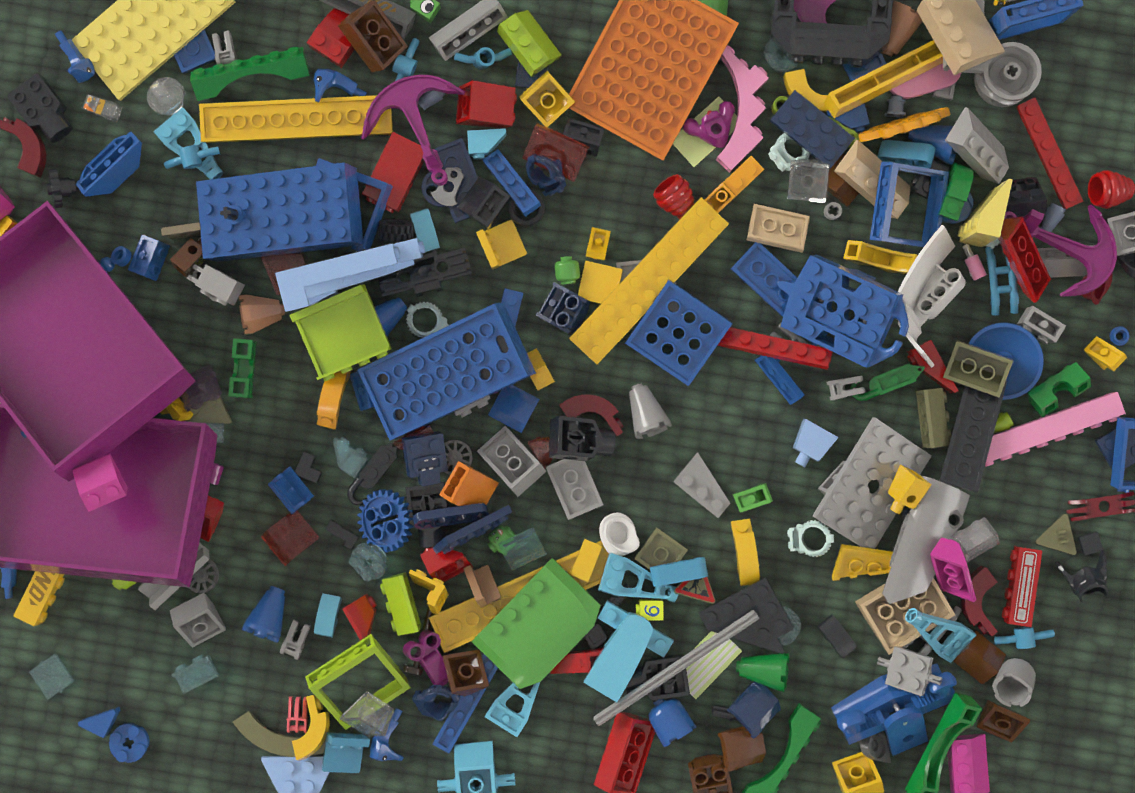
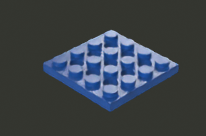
[625,280,733,386]

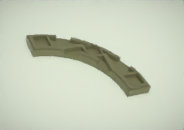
[233,710,332,757]

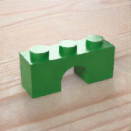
[228,338,257,398]
[1028,362,1091,418]

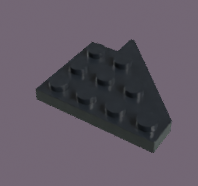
[698,577,794,654]

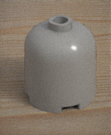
[992,658,1036,707]

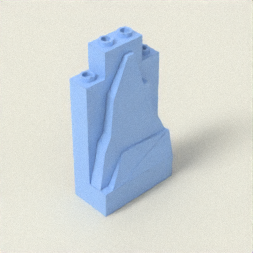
[275,238,426,312]

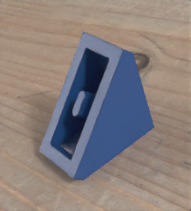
[78,707,120,738]

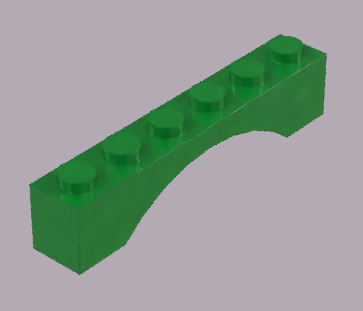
[190,47,310,101]
[905,692,982,793]
[741,703,821,793]

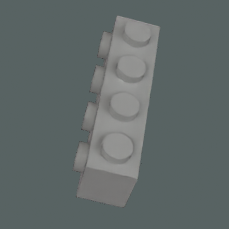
[429,0,508,61]

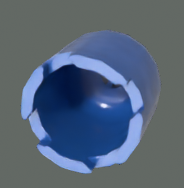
[648,698,696,747]

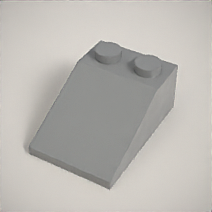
[477,426,546,497]

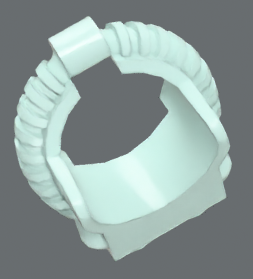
[768,133,810,172]
[406,302,449,338]
[787,520,834,557]

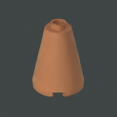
[882,0,923,57]

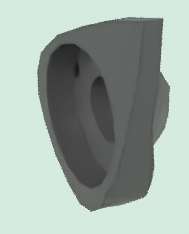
[859,731,891,763]

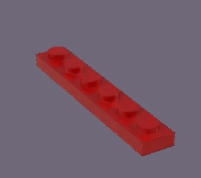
[1016,98,1083,209]
[717,327,833,370]

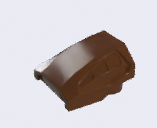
[718,726,766,772]
[688,754,733,793]

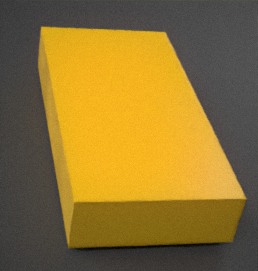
[570,539,602,582]

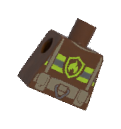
[170,237,206,278]

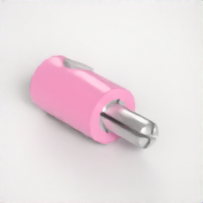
[963,244,987,280]

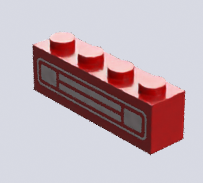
[1002,546,1042,627]

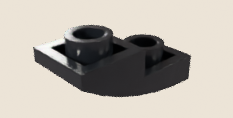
[817,614,857,659]

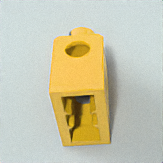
[888,464,932,514]

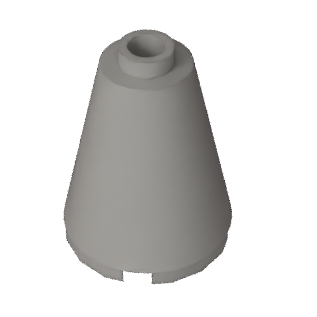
[629,383,672,439]

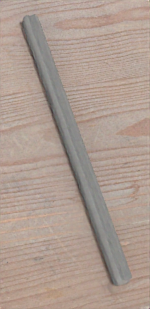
[594,610,759,726]

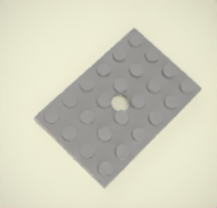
[813,417,931,549]

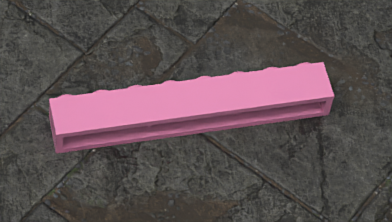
[985,392,1126,467]

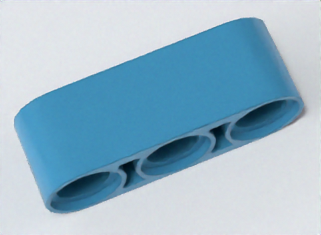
[877,140,936,168]
[650,557,708,587]

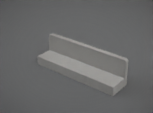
[1037,245,1095,278]
[138,543,210,610]

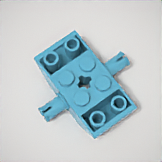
[437,741,516,793]

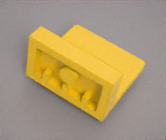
[476,220,527,270]
[409,570,448,615]

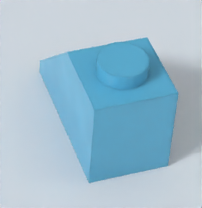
[467,129,507,159]

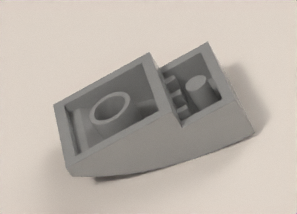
[1107,211,1135,256]

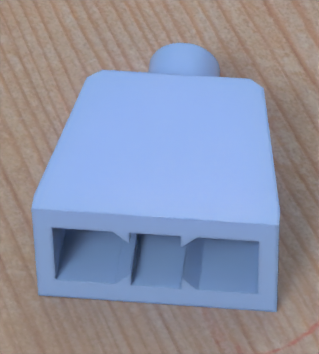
[793,419,838,468]

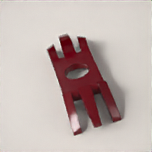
[1066,491,1135,521]

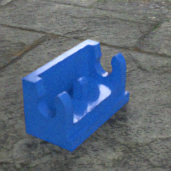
[268,467,314,514]

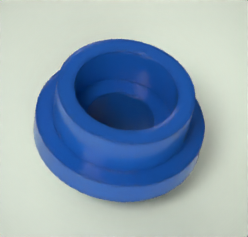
[1109,326,1129,346]

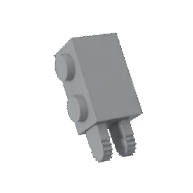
[187,264,245,306]

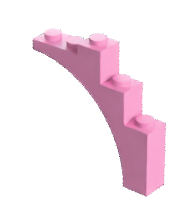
[716,45,768,173]

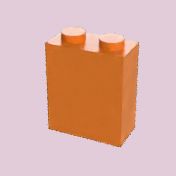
[439,461,499,506]

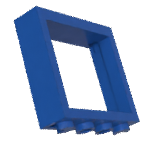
[988,0,1084,40]
[316,158,393,252]
[870,162,949,248]
[1110,417,1135,493]

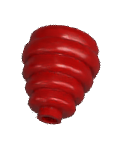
[1088,170,1135,209]
[653,174,695,219]

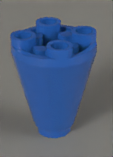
[908,125,957,165]
[374,297,407,337]
[242,586,285,643]

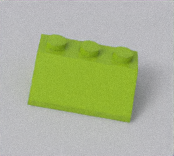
[497,10,562,77]
[380,572,422,636]

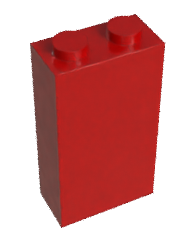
[362,132,424,214]

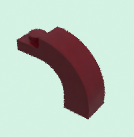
[0,118,46,178]
[559,394,624,436]
[961,565,998,636]

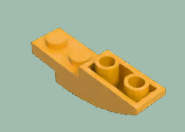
[704,155,765,213]

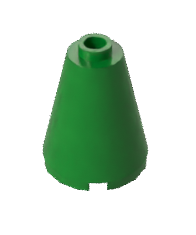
[736,653,789,692]

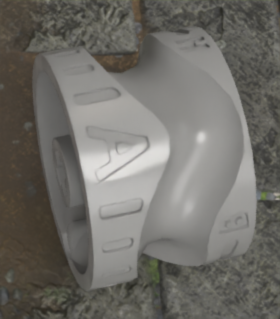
[974,42,1042,107]

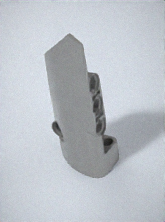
[882,476,970,604]

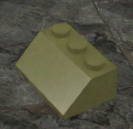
[943,340,1013,397]
[916,388,951,448]

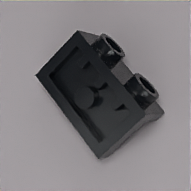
[560,118,605,157]
[911,158,949,199]

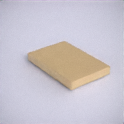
[746,204,810,253]

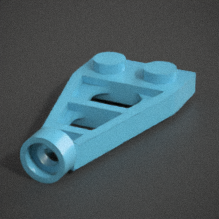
[153,107,223,180]
[598,553,678,602]
[905,608,976,663]
[485,682,540,737]

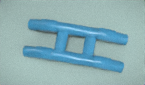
[985,247,1019,315]

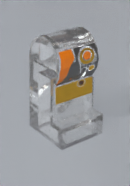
[82,94,123,123]

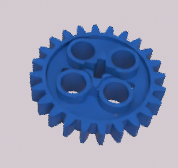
[357,489,414,552]

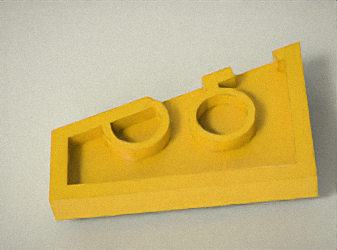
[832,544,893,581]

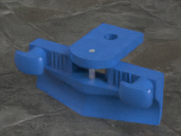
[831,664,957,756]

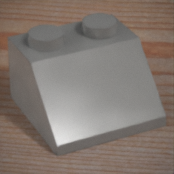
[170,593,226,648]

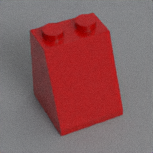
[456,80,517,128]

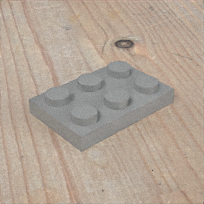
[546,459,603,520]

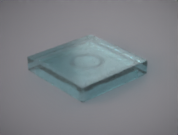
[498,528,547,571]

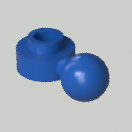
[99,246,131,272]

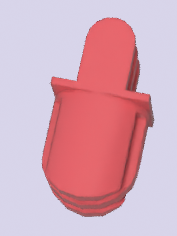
[286,696,309,733]

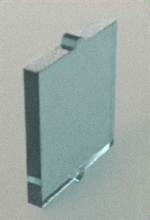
[29,654,75,700]

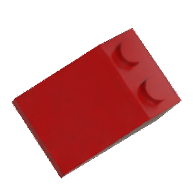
[306,8,354,69]

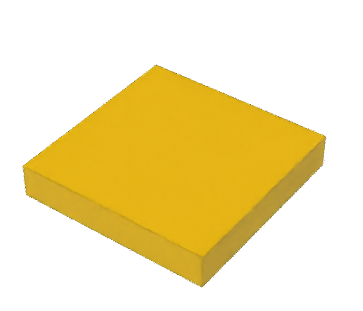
[578,261,623,303]

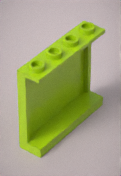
[290,284,392,382]

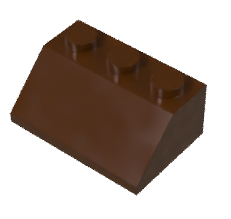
[338,0,408,72]

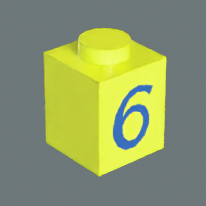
[636,599,663,621]

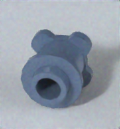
[885,96,906,118]

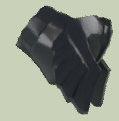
[1055,550,1109,602]

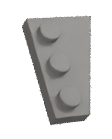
[673,452,730,518]

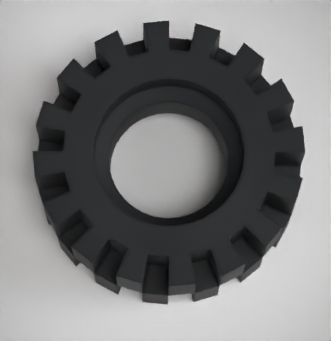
[378,218,414,242]

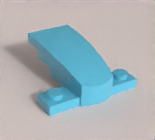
[583,600,674,702]

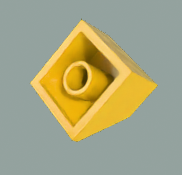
[519,71,575,128]
[832,752,884,793]

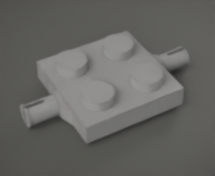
[877,646,942,696]

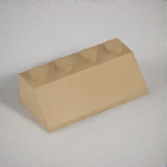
[834,140,910,219]

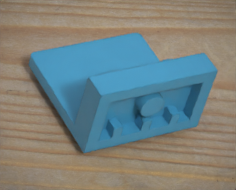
[322,732,370,773]

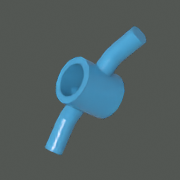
[393,38,420,81]
[454,47,512,70]
[164,145,220,169]
[994,626,1055,649]

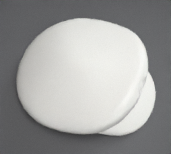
[599,512,640,556]

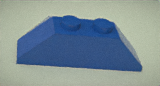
[75,132,142,197]

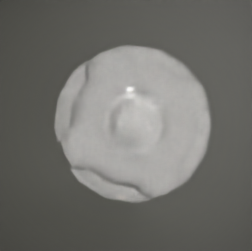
[147,77,186,115]

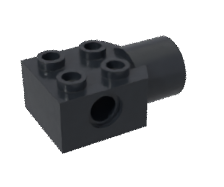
[7,73,73,143]
[549,416,616,461]
[405,482,449,548]
[626,653,690,700]

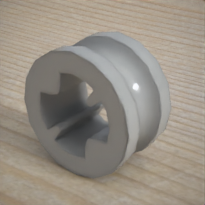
[824,202,842,220]

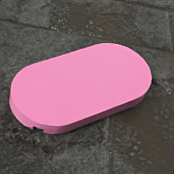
[890,63,961,99]

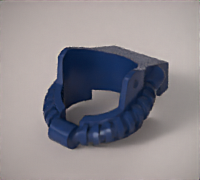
[526,154,566,196]
[412,685,460,721]

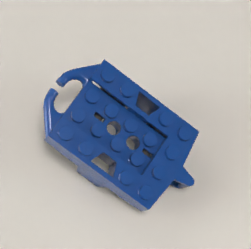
[778,255,909,368]

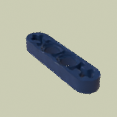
[413,503,489,529]

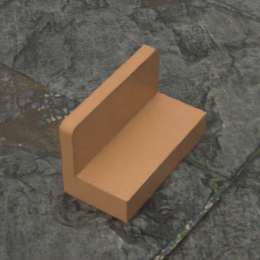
[463,565,501,608]

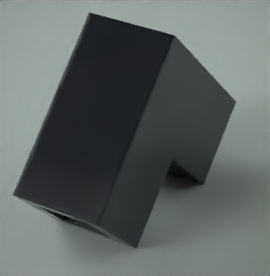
[295,451,322,483]

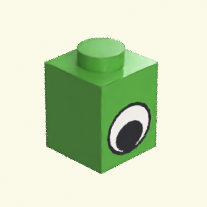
[410,0,441,23]

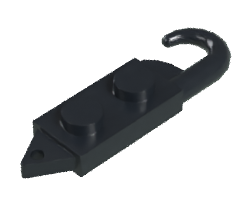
[347,441,398,505]

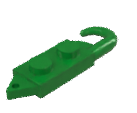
[850,363,925,401]

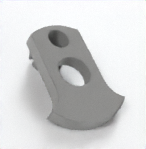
[431,167,464,206]

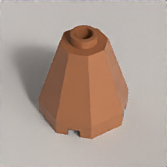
[238,295,285,335]

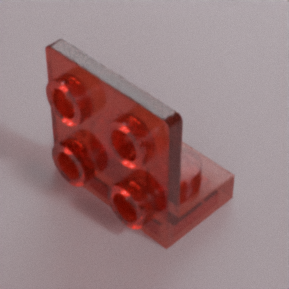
[261,511,319,566]

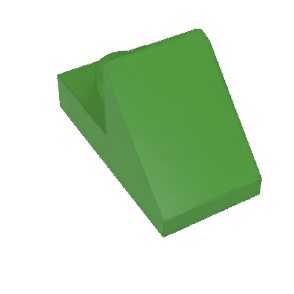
[733,483,773,513]

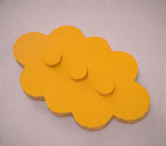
[858,107,951,142]

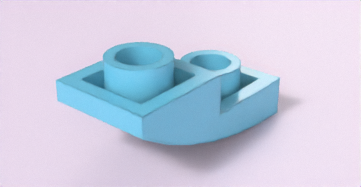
[410,209,440,252]
[314,593,342,638]

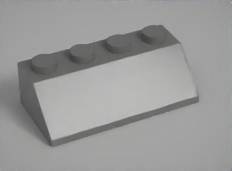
[945,107,1009,184]

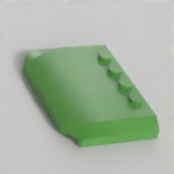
[471,558,601,689]

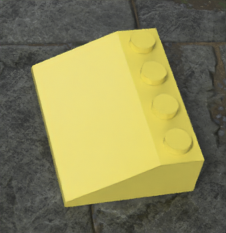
[958,179,1013,247]

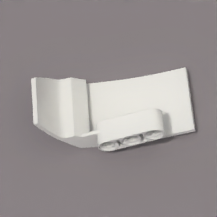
[897,225,965,368]

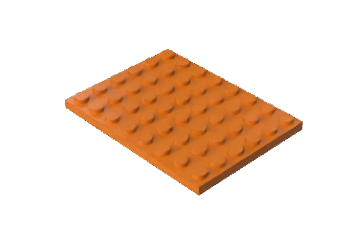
[569,0,739,161]

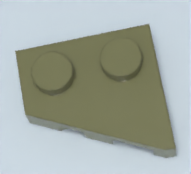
[184,389,232,424]

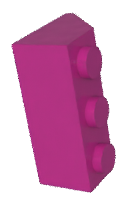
[930,537,976,602]
[947,734,990,793]

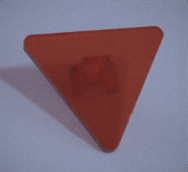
[528,436,553,469]

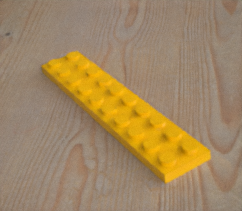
[199,95,393,143]
[569,197,729,364]
[429,540,609,653]

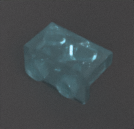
[171,655,219,694]

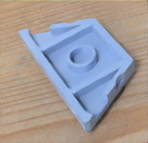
[261,755,329,793]

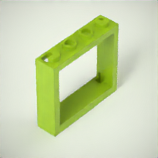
[305,634,411,730]

